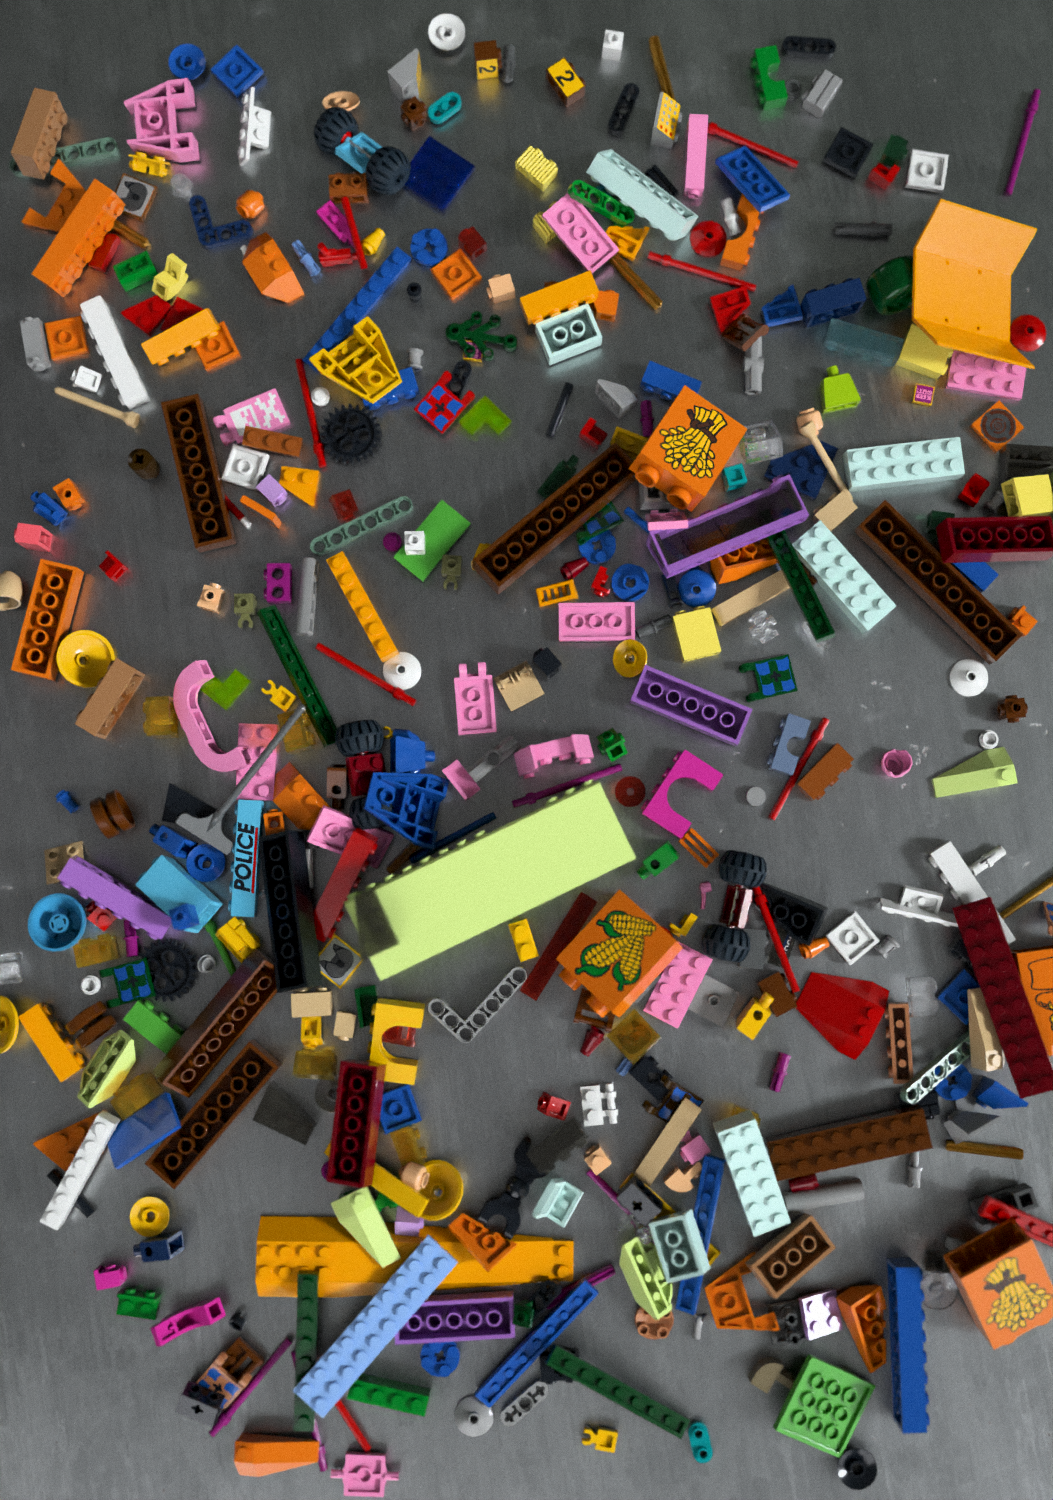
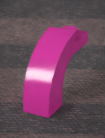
[150,1297,226,1347]

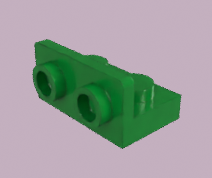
[116,1287,161,1320]

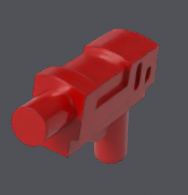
[317,242,358,267]

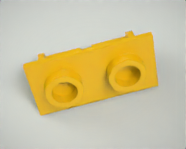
[128,151,170,177]

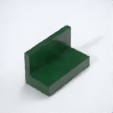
[354,984,378,1028]

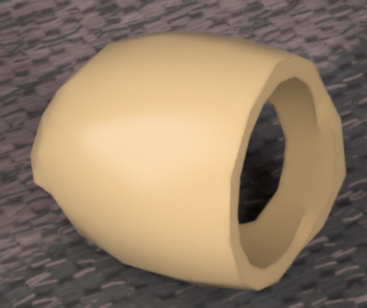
[0,570,23,611]

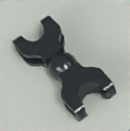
[478,1136,557,1240]

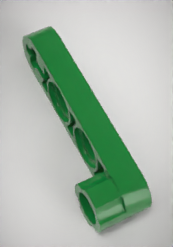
[568,180,635,228]

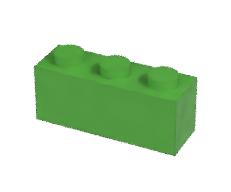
[123,999,185,1054]

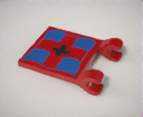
[414,371,475,434]

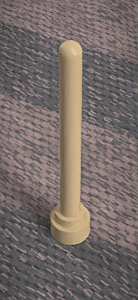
[54,387,140,428]
[799,421,853,501]

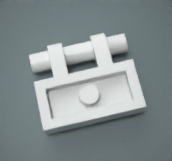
[580,1083,618,1127]

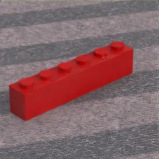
[313,828,379,943]

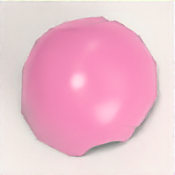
[880,749,913,778]

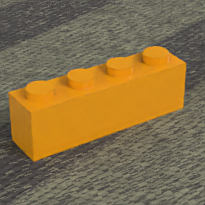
[520,270,599,325]
[141,308,221,366]
[18,1002,86,1082]

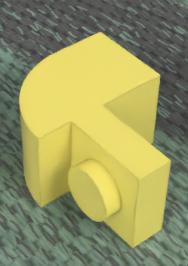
[152,253,189,301]

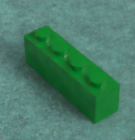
[347,1373,431,1417]

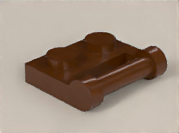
[721,313,769,352]
[573,988,615,1033]
[221,1336,265,1381]

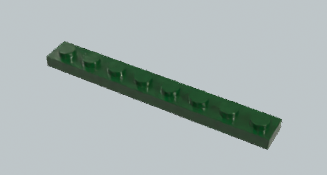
[756,508,835,643]
[257,605,337,748]
[294,1271,319,1432]
[545,1344,690,1439]

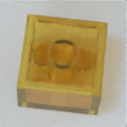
[143,696,179,739]
[277,710,316,755]
[109,1072,165,1120]

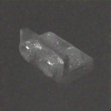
[0,952,24,985]

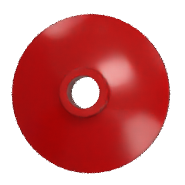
[690,221,727,257]
[1010,315,1046,352]

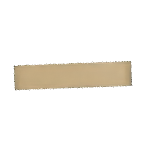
[711,570,790,627]
[634,1098,702,1187]

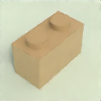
[811,491,858,531]
[291,987,333,1018]

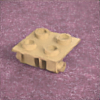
[493,660,545,712]
[44,841,84,885]

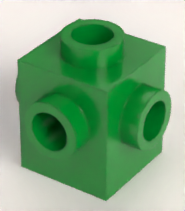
[596,727,628,762]

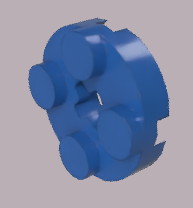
[410,229,448,268]
[578,530,616,565]
[611,563,649,602]
[933,1061,972,1101]
[420,1341,460,1377]

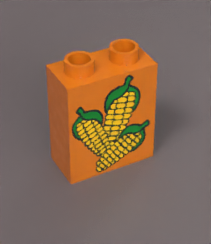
[556,889,683,1018]

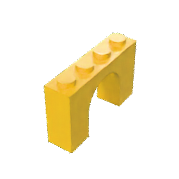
[366,998,425,1085]

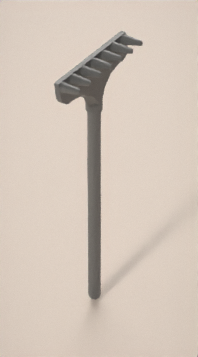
[175,704,305,855]

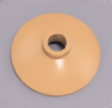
[322,91,360,111]

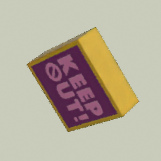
[463,340,484,363]
[912,383,935,407]

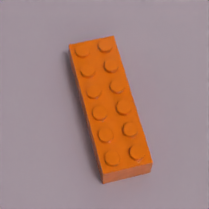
[31,179,126,298]
[11,559,84,681]

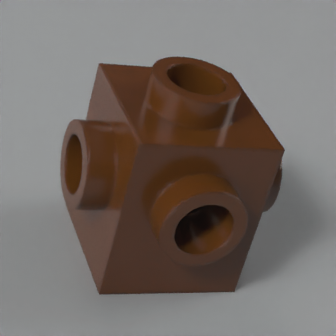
[400,96,427,132]
[997,695,1028,723]

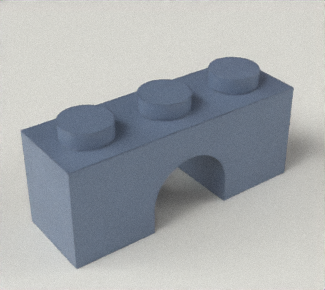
[767,713,811,776]

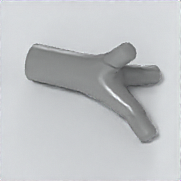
[692,1313,707,1340]

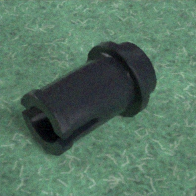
[407,283,422,303]

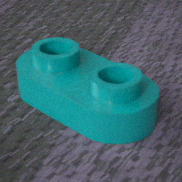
[428,92,462,124]
[688,1420,713,1463]

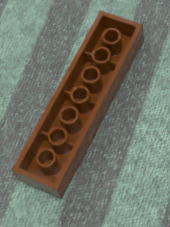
[161,394,237,553]
[153,948,277,1098]
[144,1039,282,1189]
[766,1105,933,1181]

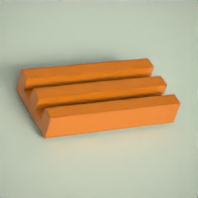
[678,828,719,868]

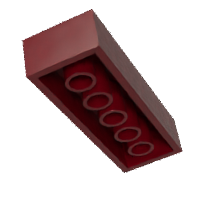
[936,516,1053,563]
[326,1059,386,1188]

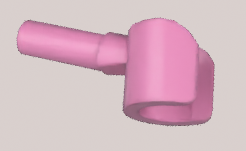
[699,881,712,909]

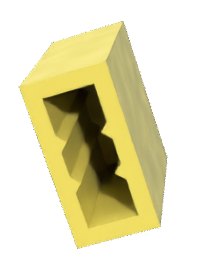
[895,324,954,380]
[1001,474,1053,517]
[672,606,721,663]

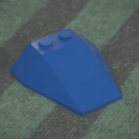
[364,772,449,851]

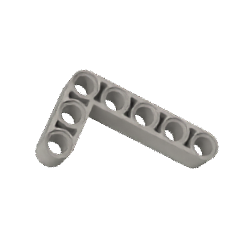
[428,966,527,1043]

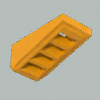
[536,579,578,607]

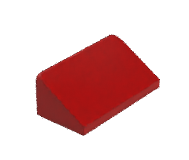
[88,233,121,273]

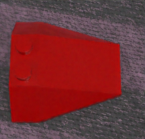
[795,972,889,1060]

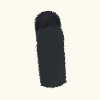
[661,575,683,608]

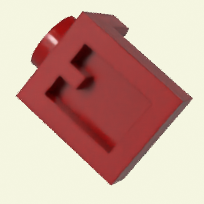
[590,566,610,598]
[537,1091,571,1121]

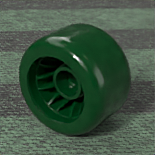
[866,255,913,315]

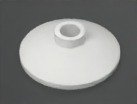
[428,14,465,50]
[383,652,421,690]
[950,659,988,697]

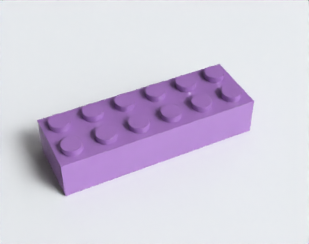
[629,665,752,746]
[57,855,172,940]
[395,1290,515,1345]

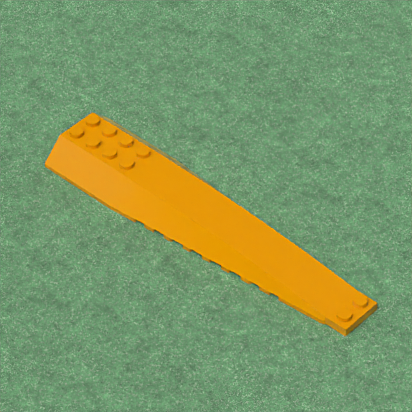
[255,1215,574,1298]

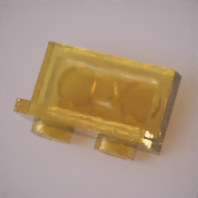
[390,1124,428,1166]

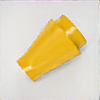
[361,228,385,256]

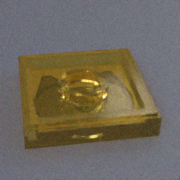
[607,1009,661,1065]

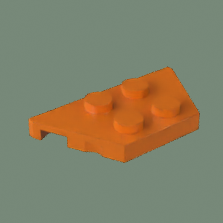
[33,1110,103,1171]

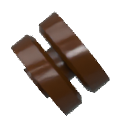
[89,789,135,839]
[65,1001,117,1049]

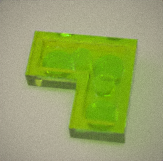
[459,396,512,436]
[200,669,251,711]

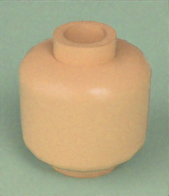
[796,407,823,435]
[398,1161,429,1191]

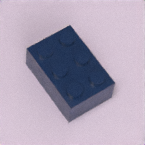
[800,278,867,329]

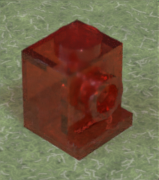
[328,489,358,521]

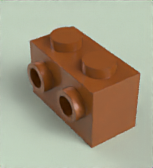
[329,171,369,204]

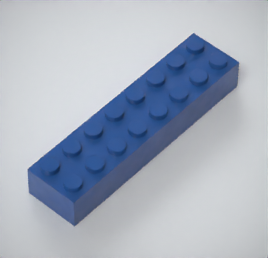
[886,1257,930,1434]

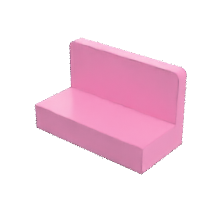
[442,759,481,801]

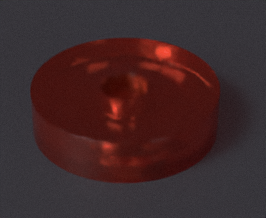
[615,776,646,807]

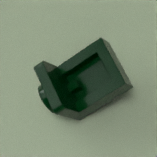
[512,1299,534,1329]

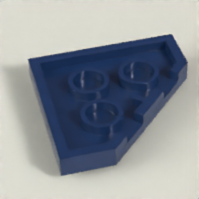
[763,441,838,501]

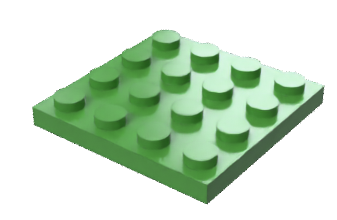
[773,1354,876,1458]

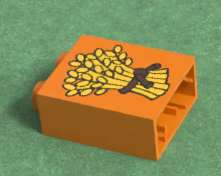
[628,385,747,512]
[943,1217,1053,1350]

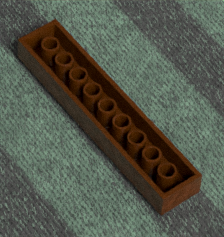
[472,442,637,595]
[854,500,1023,665]

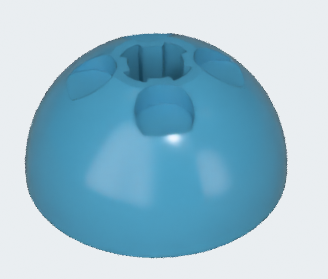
[28,893,87,952]

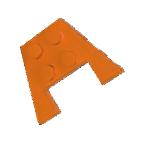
[21,159,86,233]
[704,1251,780,1331]

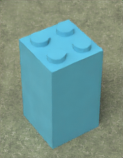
[135,855,223,933]

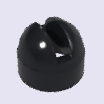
[228,1312,246,1331]

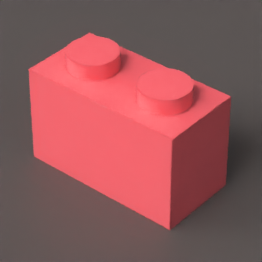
[14,523,53,553]

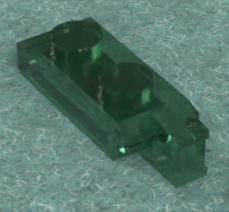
[537,454,579,500]

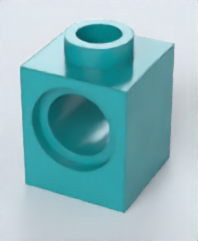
[721,463,747,492]

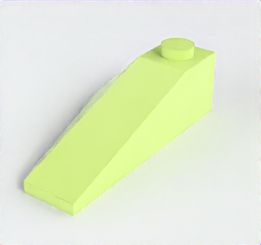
[932,747,1018,798]
[331,1187,401,1267]

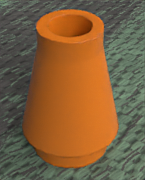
[799,936,829,959]

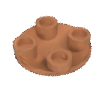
[634,1306,674,1340]

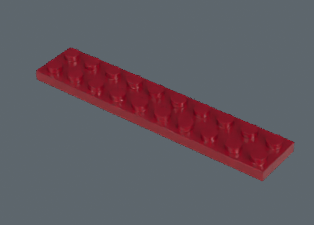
[952,896,1053,1099]

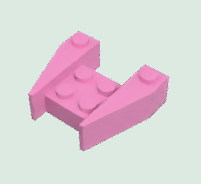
[124,78,199,162]
[514,734,594,779]

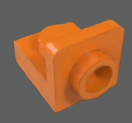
[1008,605,1038,637]

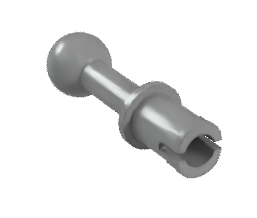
[906,1151,922,1188]

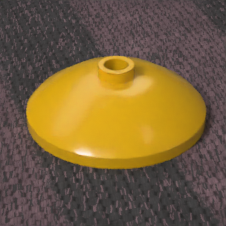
[56,630,115,688]
[0,995,19,1054]
[418,1160,463,1221]

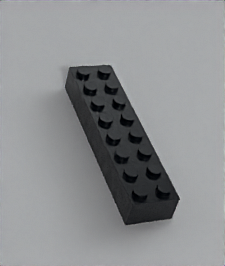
[258,830,323,993]

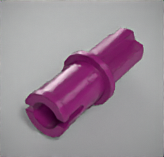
[640,400,655,438]
[123,919,139,957]
[769,1052,791,1092]

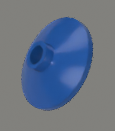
[168,44,206,80]
[678,569,716,607]
[186,844,226,882]

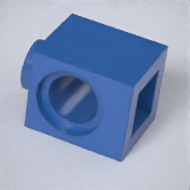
[168,904,200,931]

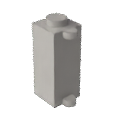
[20,317,51,371]

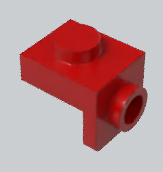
[958,473,990,508]
[85,900,117,931]

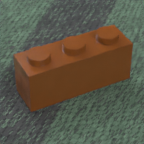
[242,426,303,459]
[795,743,854,801]

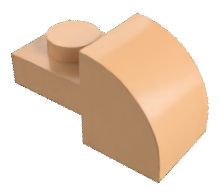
[663,1161,703,1192]

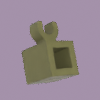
[441,555,463,591]
[234,593,257,628]

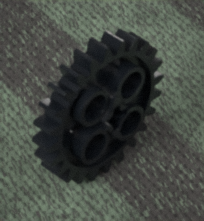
[320,403,382,466]
[139,938,198,1002]

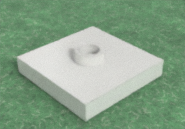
[905,149,949,193]
[221,444,270,491]
[825,911,880,965]

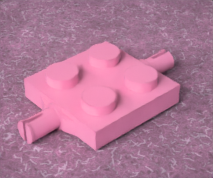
[330,1452,399,1497]

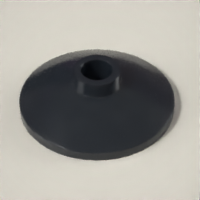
[837,1448,877,1490]

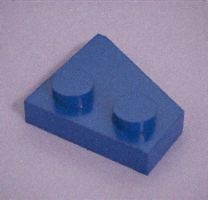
[761,285,803,327]

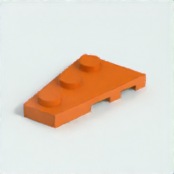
[447,1213,517,1272]

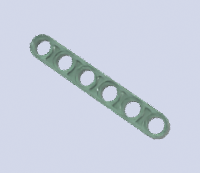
[9,137,119,177]
[310,496,413,556]
[900,1029,971,1104]

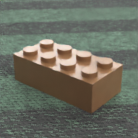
[11,88,67,180]
[75,658,145,739]
[745,1213,836,1299]

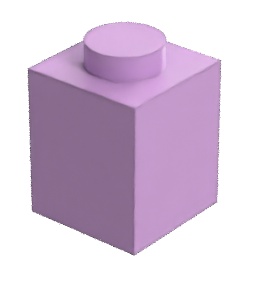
[256,474,288,507]
[395,1206,424,1237]

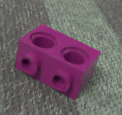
[264,563,293,604]

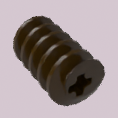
[127,448,160,480]

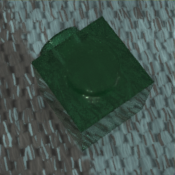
[879,134,909,168]
[925,510,955,538]

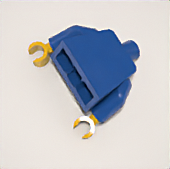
[383,726,435,774]

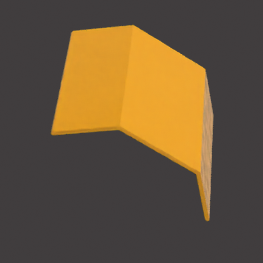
[912,199,1037,369]

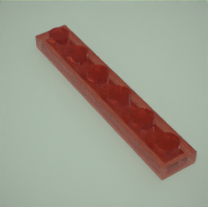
[520,892,597,1001]

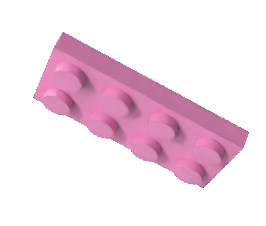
[541,193,619,274]
[946,350,1026,401]
[558,602,635,642]
[236,723,278,801]
[307,805,394,869]
[643,941,713,1029]

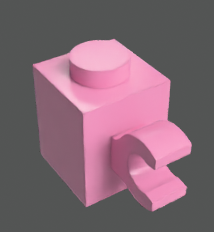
[679,1130,711,1165]

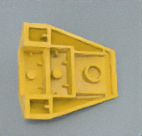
[309,316,402,404]

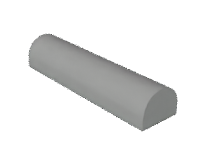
[295,558,319,636]
[782,1178,865,1213]

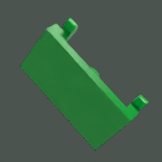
[113,251,158,292]

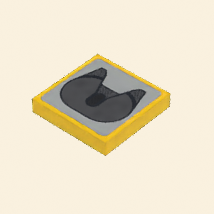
[319,934,365,989]

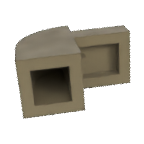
[747,1357,795,1394]

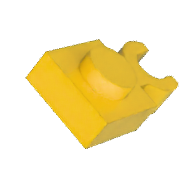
[261,680,297,712]
[582,1426,618,1453]

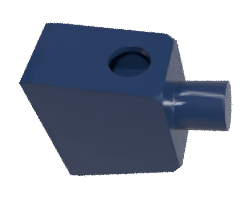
[133,1230,185,1263]

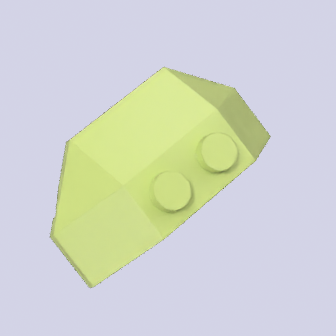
[77,1030,136,1108]
[619,1236,673,1320]

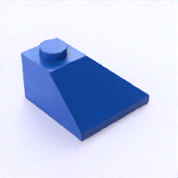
[972,1076,1029,1109]

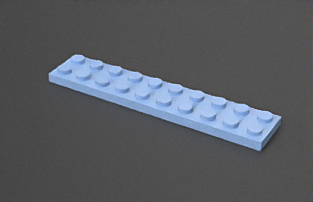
[293,1234,458,1418]

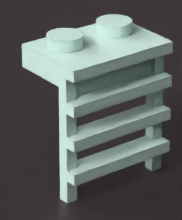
[532,1177,584,1227]

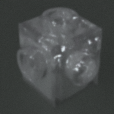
[748,610,779,644]

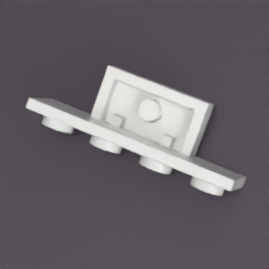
[238,87,271,166]
[879,885,958,927]

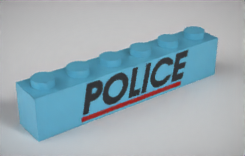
[228,799,265,917]

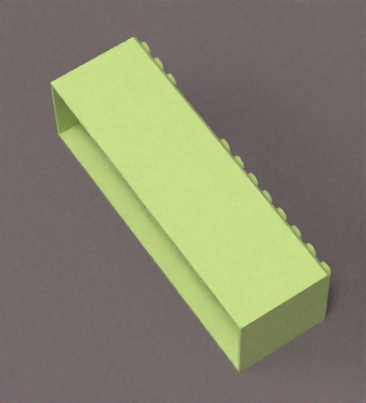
[344,779,636,981]

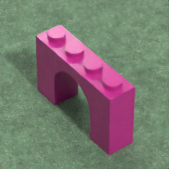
[641,749,723,840]

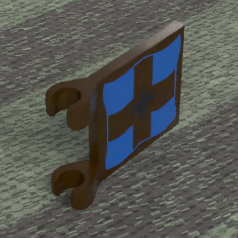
[641,1075,704,1123]

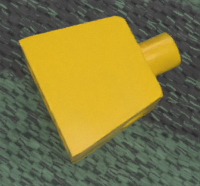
[736,992,774,1040]

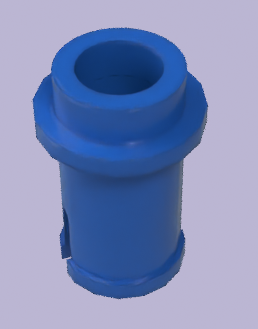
[55,790,80,814]

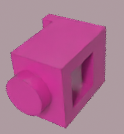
[94,1264,127,1291]

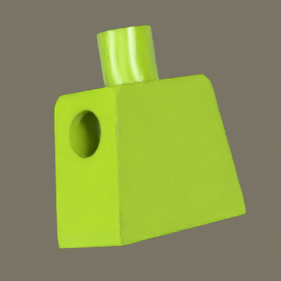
[820,366,861,414]

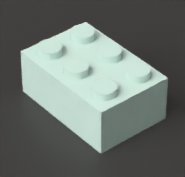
[535,303,602,366]
[649,1209,710,1283]

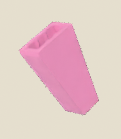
[683,114,708,199]

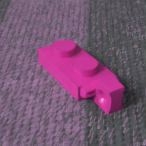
[316,200,355,249]

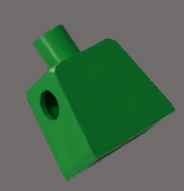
[637,840,680,880]

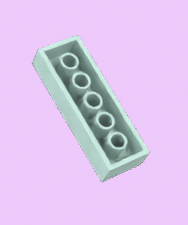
[587,149,699,240]
[842,437,965,492]
[792,520,896,634]
[713,1109,791,1237]

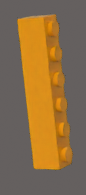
[326,551,399,662]

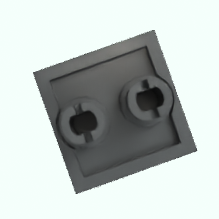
[766,1299,813,1347]

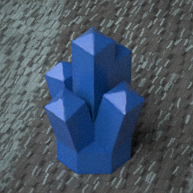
[30,491,68,526]

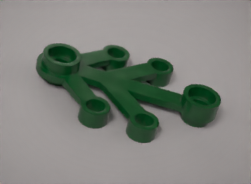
[445,311,518,361]

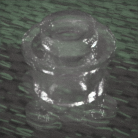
[171,174,193,199]

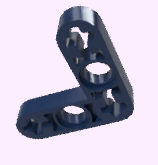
[189,195,253,249]

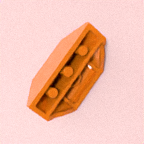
[242,232,304,304]
[273,762,333,830]

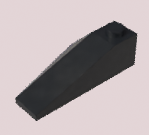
[749,882,828,946]

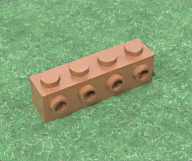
[885,1002,913,1084]

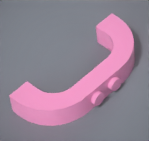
[173,660,255,772]

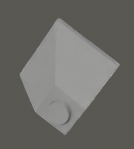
[595,379,638,420]
[943,1111,1002,1145]

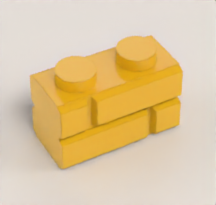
[215,917,261,963]
[508,918,539,962]

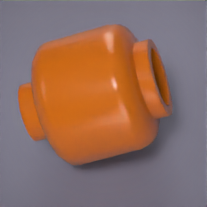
[236,190,264,219]

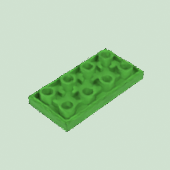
[393,500,471,582]

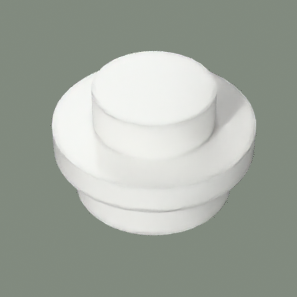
[311,387,330,406]
[979,730,999,749]
[81,975,101,995]

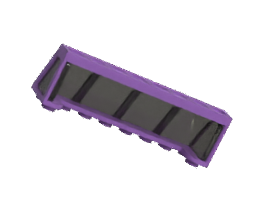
[646,474,809,579]

